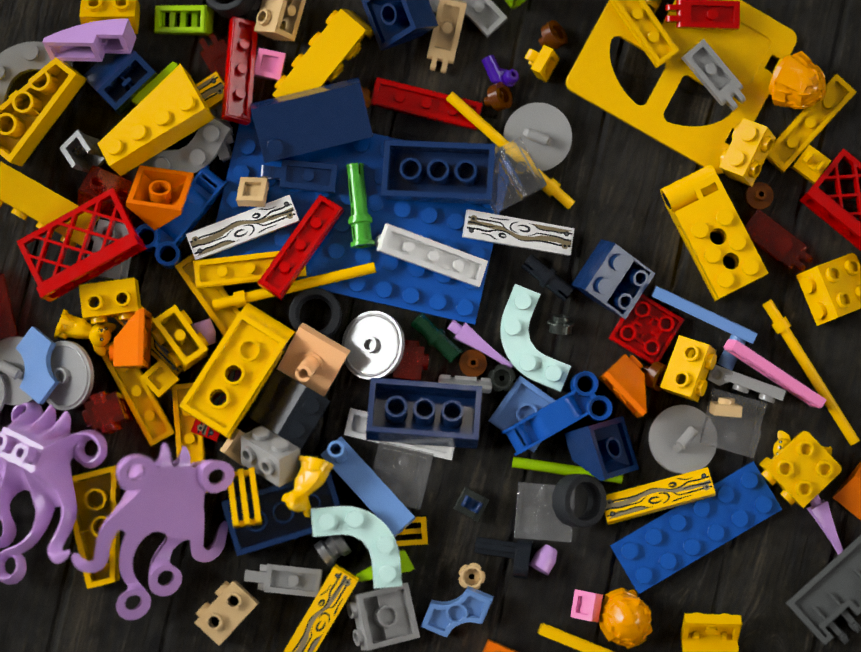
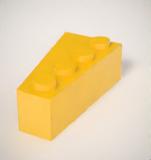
[272,9,374,98]
[0,57,87,167]
[97,64,214,176]
[0,162,99,247]
[72,465,120,589]

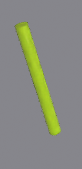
[512,456,623,484]

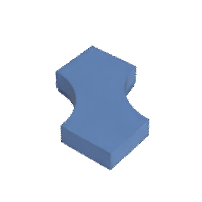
[16,326,59,405]
[421,586,494,637]

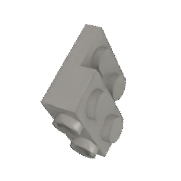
[347,583,420,651]

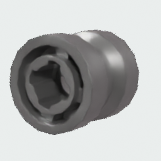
[314,535,352,567]

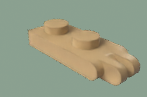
[427,0,467,74]

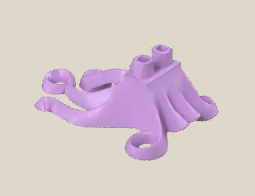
[0,400,107,585]
[71,443,235,620]

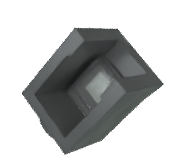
[60,129,106,174]

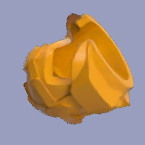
[769,51,826,109]
[599,588,652,649]

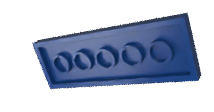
[609,461,782,594]

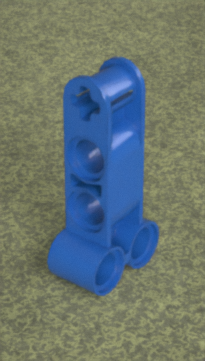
[135,165,229,269]
[502,371,612,456]

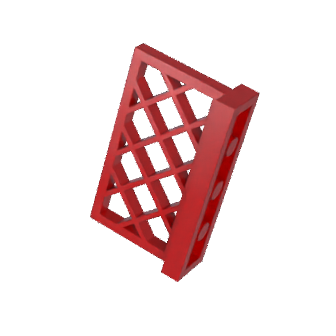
[800,148,861,251]
[16,188,147,302]

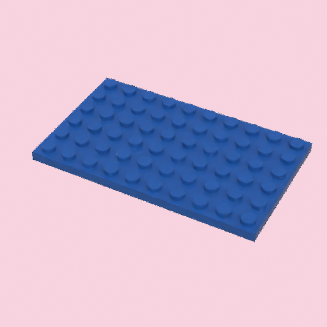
[207,113,511,325]

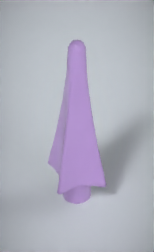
[447,320,513,368]
[807,495,843,555]

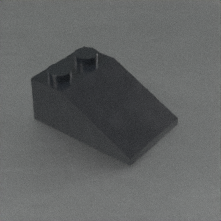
[246,368,332,449]

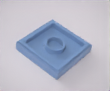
[489,376,556,453]

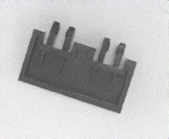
[786,535,861,645]

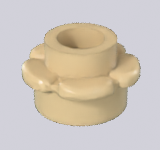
[458,563,486,589]

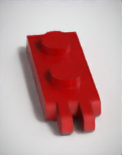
[665,0,740,30]

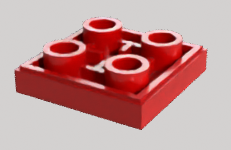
[608,294,684,365]

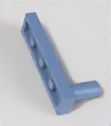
[651,285,757,370]
[321,437,416,537]

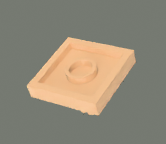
[277,323,350,397]

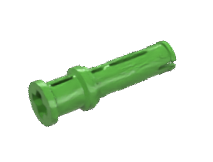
[346,163,375,249]

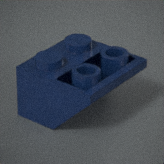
[83,49,157,116]
[571,239,656,319]

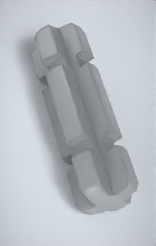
[438,374,492,393]

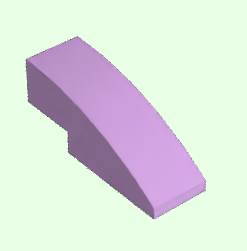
[42,18,137,62]

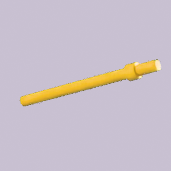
[446,91,575,209]
[212,262,377,311]
[762,299,860,446]

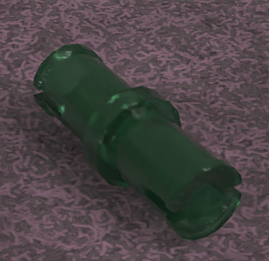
[411,312,462,363]

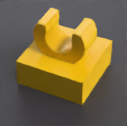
[524,45,560,82]
[791,145,831,184]
[140,359,180,398]

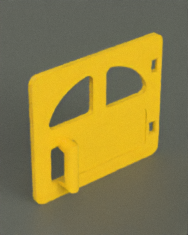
[566,0,797,174]

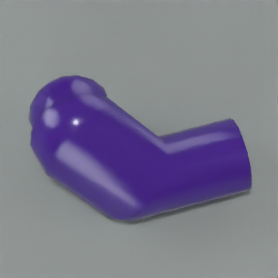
[481,55,519,87]

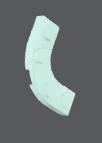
[500,284,571,392]
[311,506,402,589]

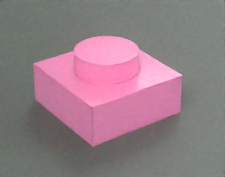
[254,48,286,81]
[570,589,603,622]

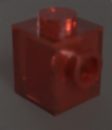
[393,340,429,381]

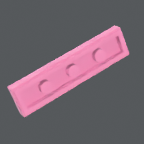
[723,339,826,408]

